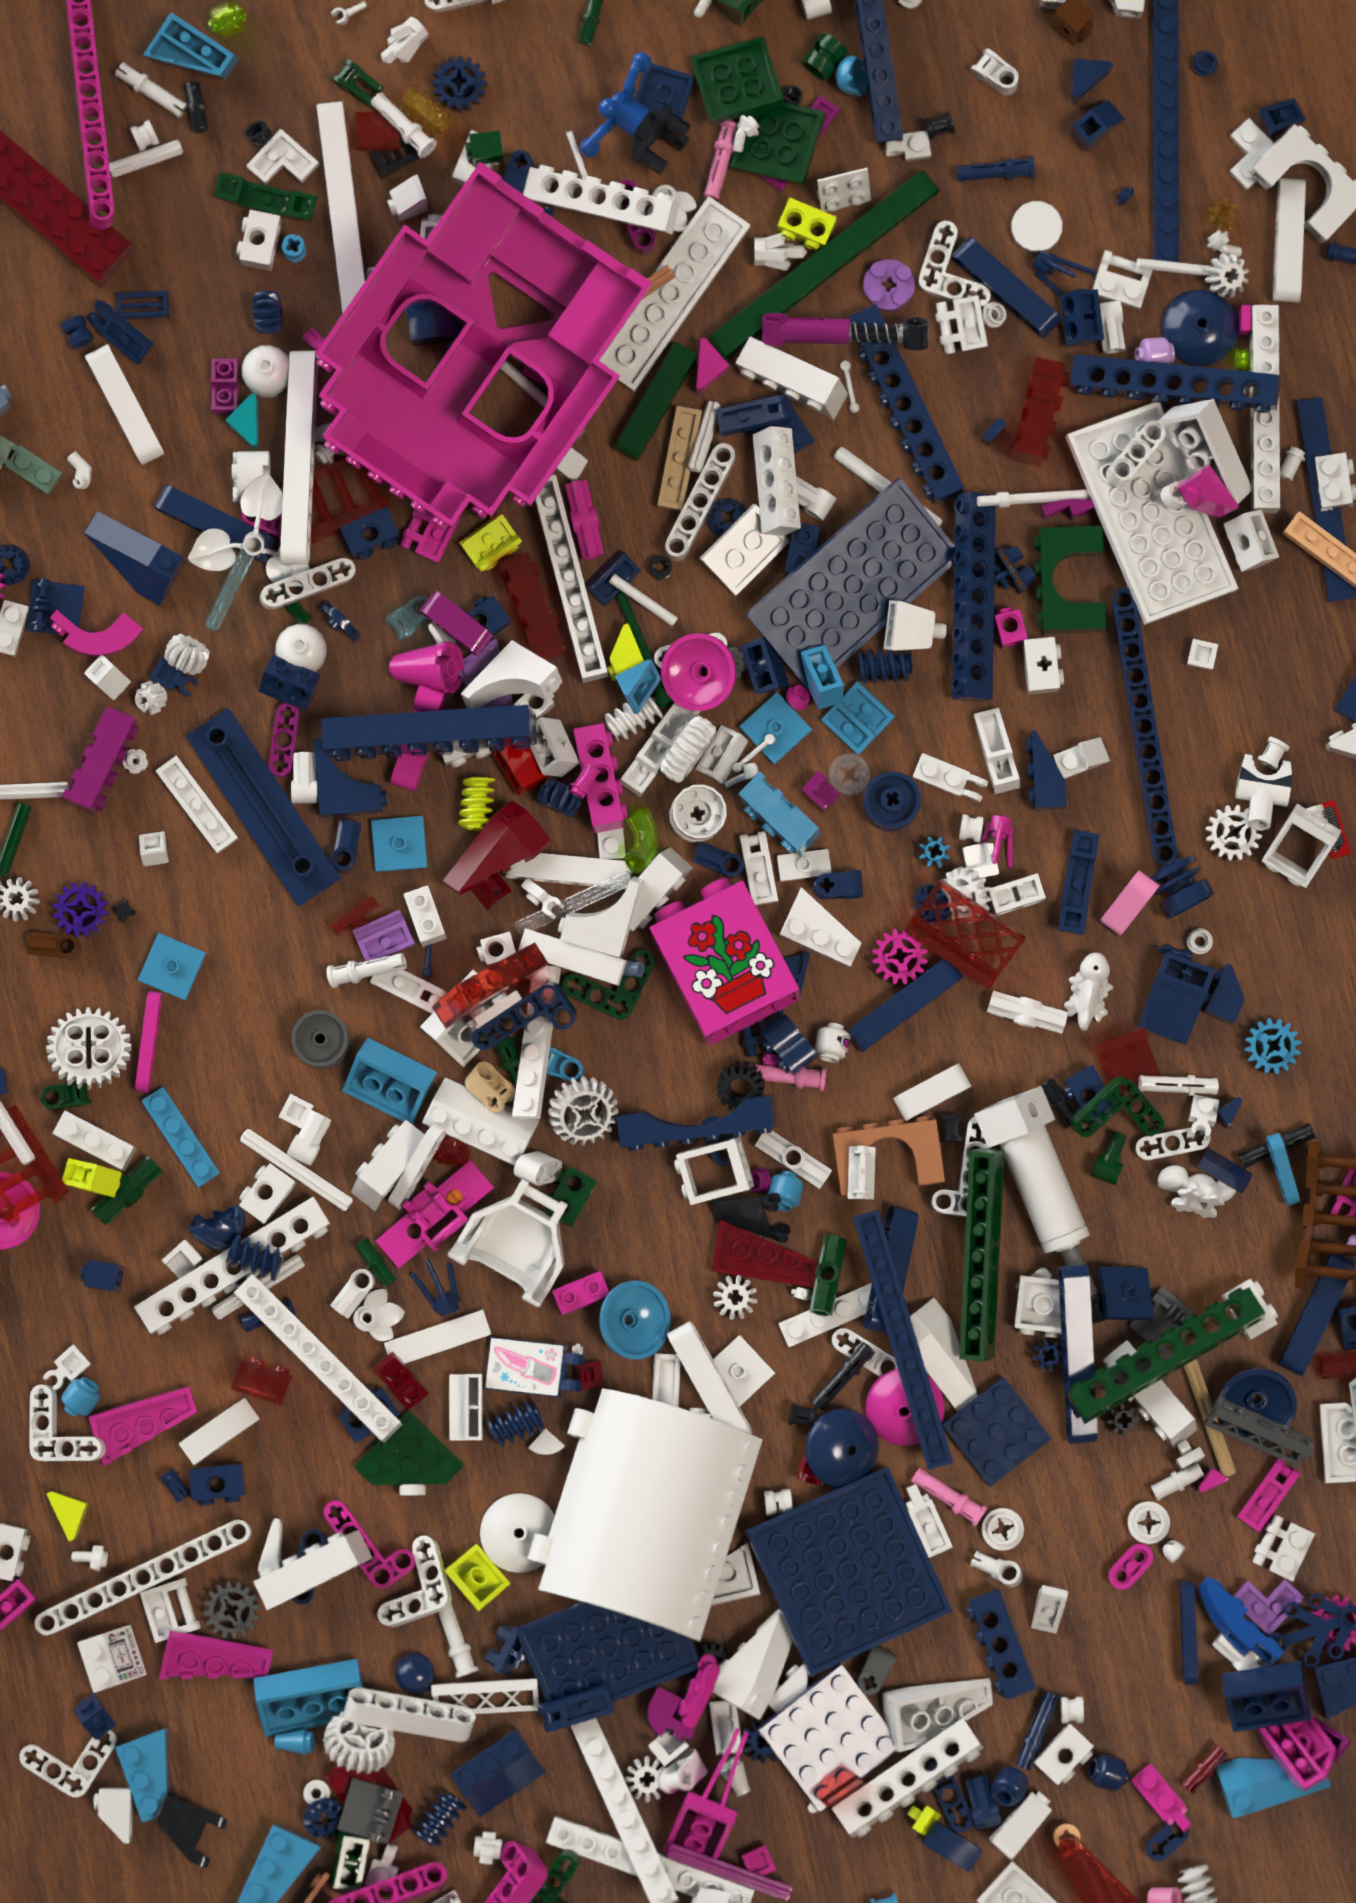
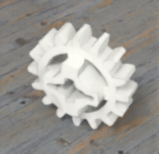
[1205,805,1262,862]
[941,867,992,924]

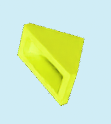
[46,1492,89,1541]

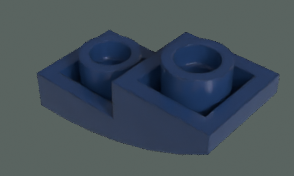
[921,1820,983,1872]

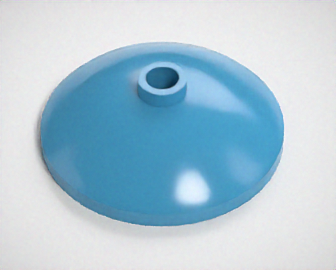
[600,1281,670,1359]

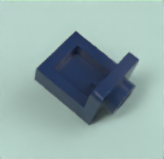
[74,1693,116,1740]

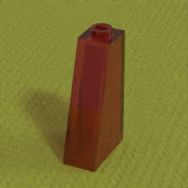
[1054,1836,1141,1903]

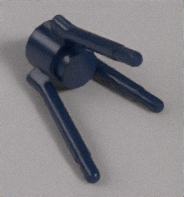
[1032,250,1097,297]
[410,1259,461,1317]

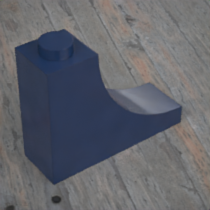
[314,738,388,818]

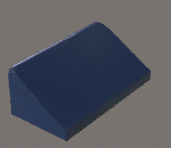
[584,550,641,606]
[1197,1148,1253,1193]

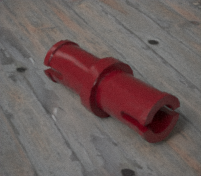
[1181,1744,1229,1794]

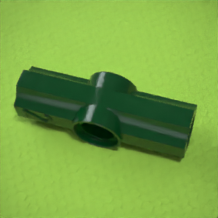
[91,1156,164,1226]
[809,1235,847,1317]

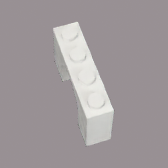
[1248,125,1356,243]

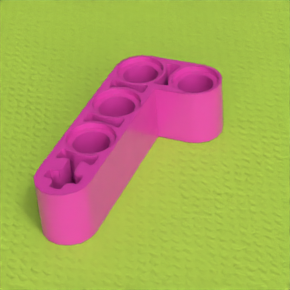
[390,685,446,792]
[324,1501,416,1588]
[485,1841,547,1903]

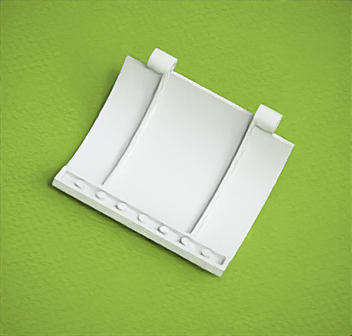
[527,1389,763,1641]

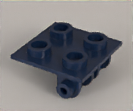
[27,579,85,636]

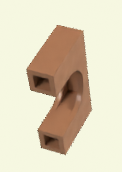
[832,1116,945,1197]

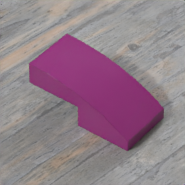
[1040,499,1096,520]

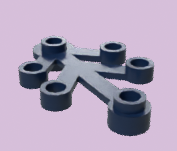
[1269,1592,1356,1668]

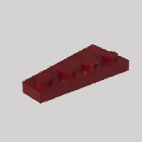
[711,1220,819,1288]

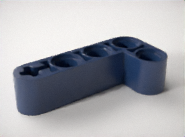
[472,982,577,1050]

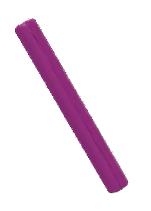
[667,1843,792,1901]

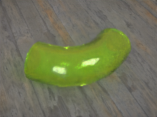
[625,805,660,874]

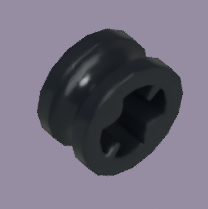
[246,121,272,147]
[649,555,672,580]

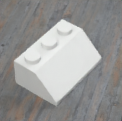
[420,970,509,1067]

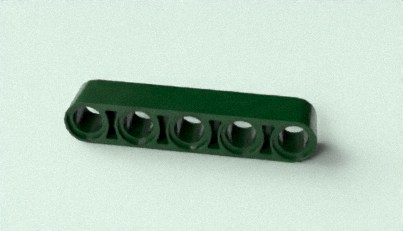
[614,341,699,461]

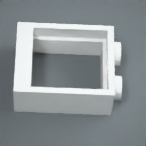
[1262,804,1341,888]
[675,1137,754,1205]

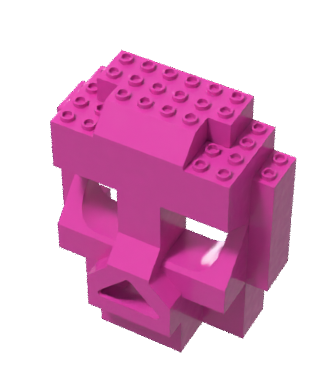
[315,162,652,529]

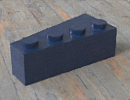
[1311,1655,1356,1719]

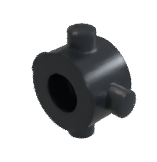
[113,900,136,922]

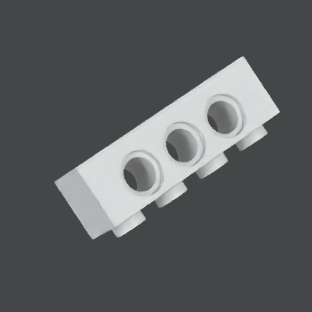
[753,426,801,536]

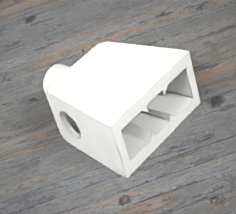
[884,600,947,650]

